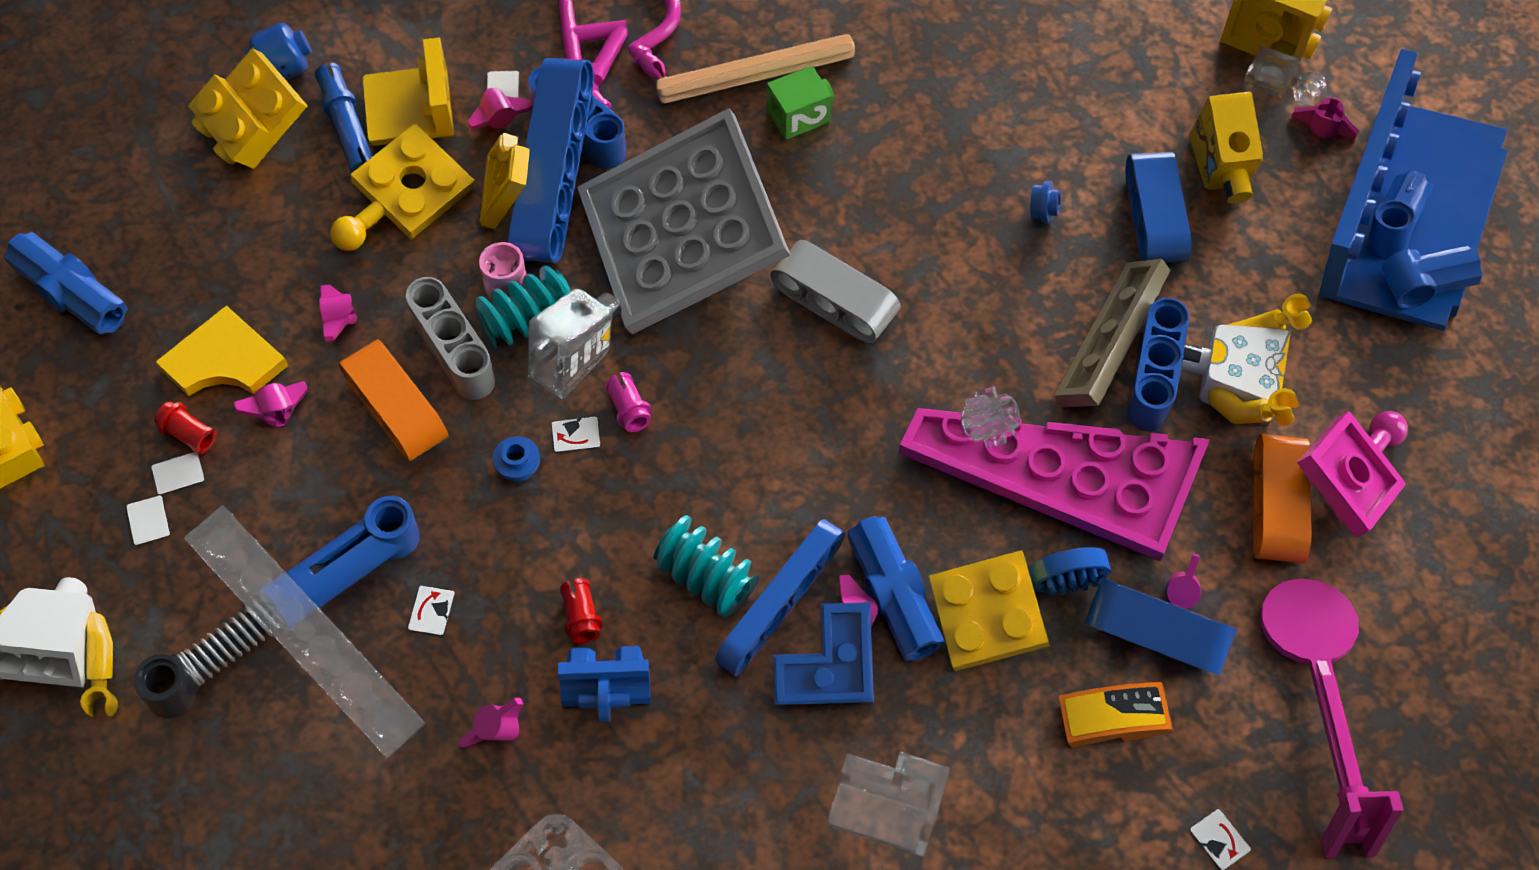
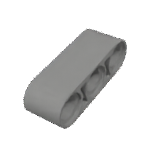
[770,240,901,343]
[405,277,495,400]

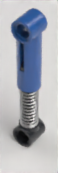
[133,496,420,718]

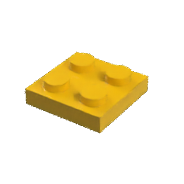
[929,550,1050,672]

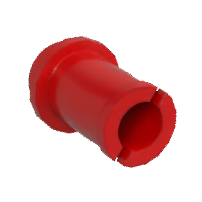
[154,401,217,455]
[559,578,603,644]

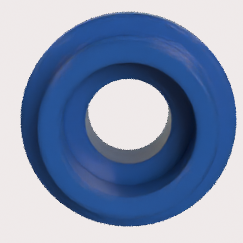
[1030,181,1061,224]
[493,436,540,482]

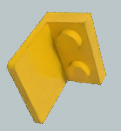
[363,37,454,146]

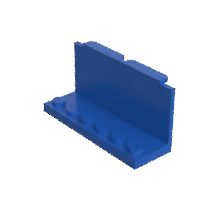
[1318,48,1508,331]

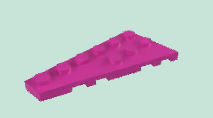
[898,408,1210,561]

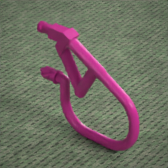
[558,0,681,110]

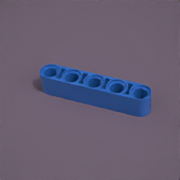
[508,58,594,263]

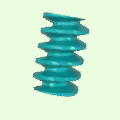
[475,266,578,349]
[653,515,759,618]

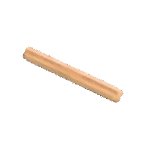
[656,34,855,104]

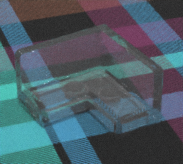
[828,752,951,857]

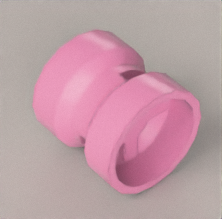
[479,242,526,298]

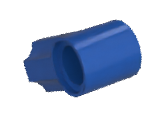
[1368,170,1433,258]
[1381,246,1483,309]

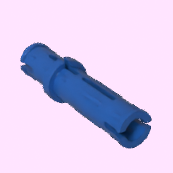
[314,63,372,174]

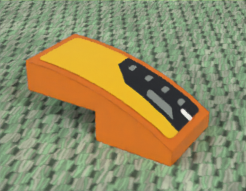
[1059,682,1174,748]

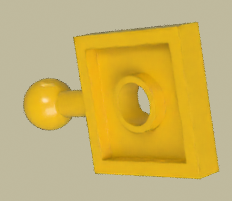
[330,123,475,251]

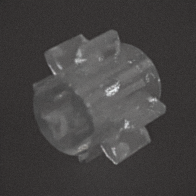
[961,386,1020,448]

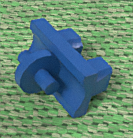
[558,646,651,723]

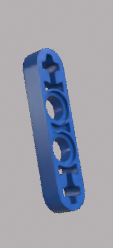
[715,519,845,677]

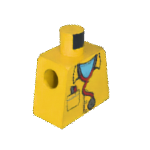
[1189,91,1263,204]

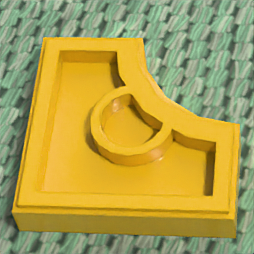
[480,133,530,230]
[156,306,288,396]

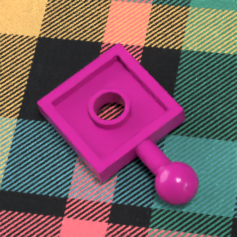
[1297,411,1408,538]

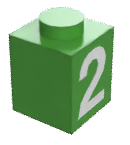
[767,66,834,140]

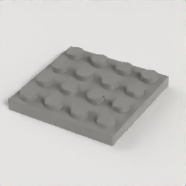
[577,108,791,334]

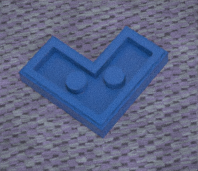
[773,602,874,705]

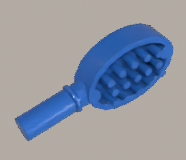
[1028,547,1111,597]

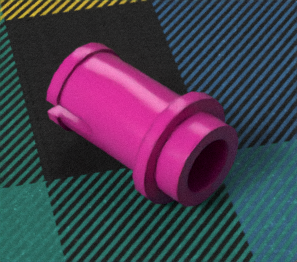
[604,372,652,432]

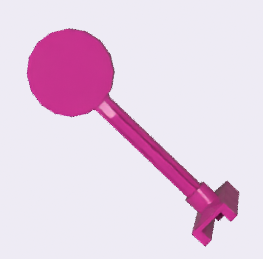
[1260,578,1404,858]

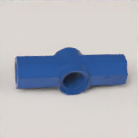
[3,232,128,335]
[847,516,944,661]

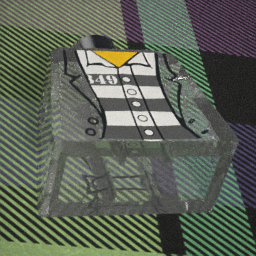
[528,289,622,400]

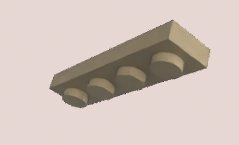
[1054,258,1171,407]

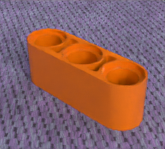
[338,339,449,462]
[1253,433,1312,564]

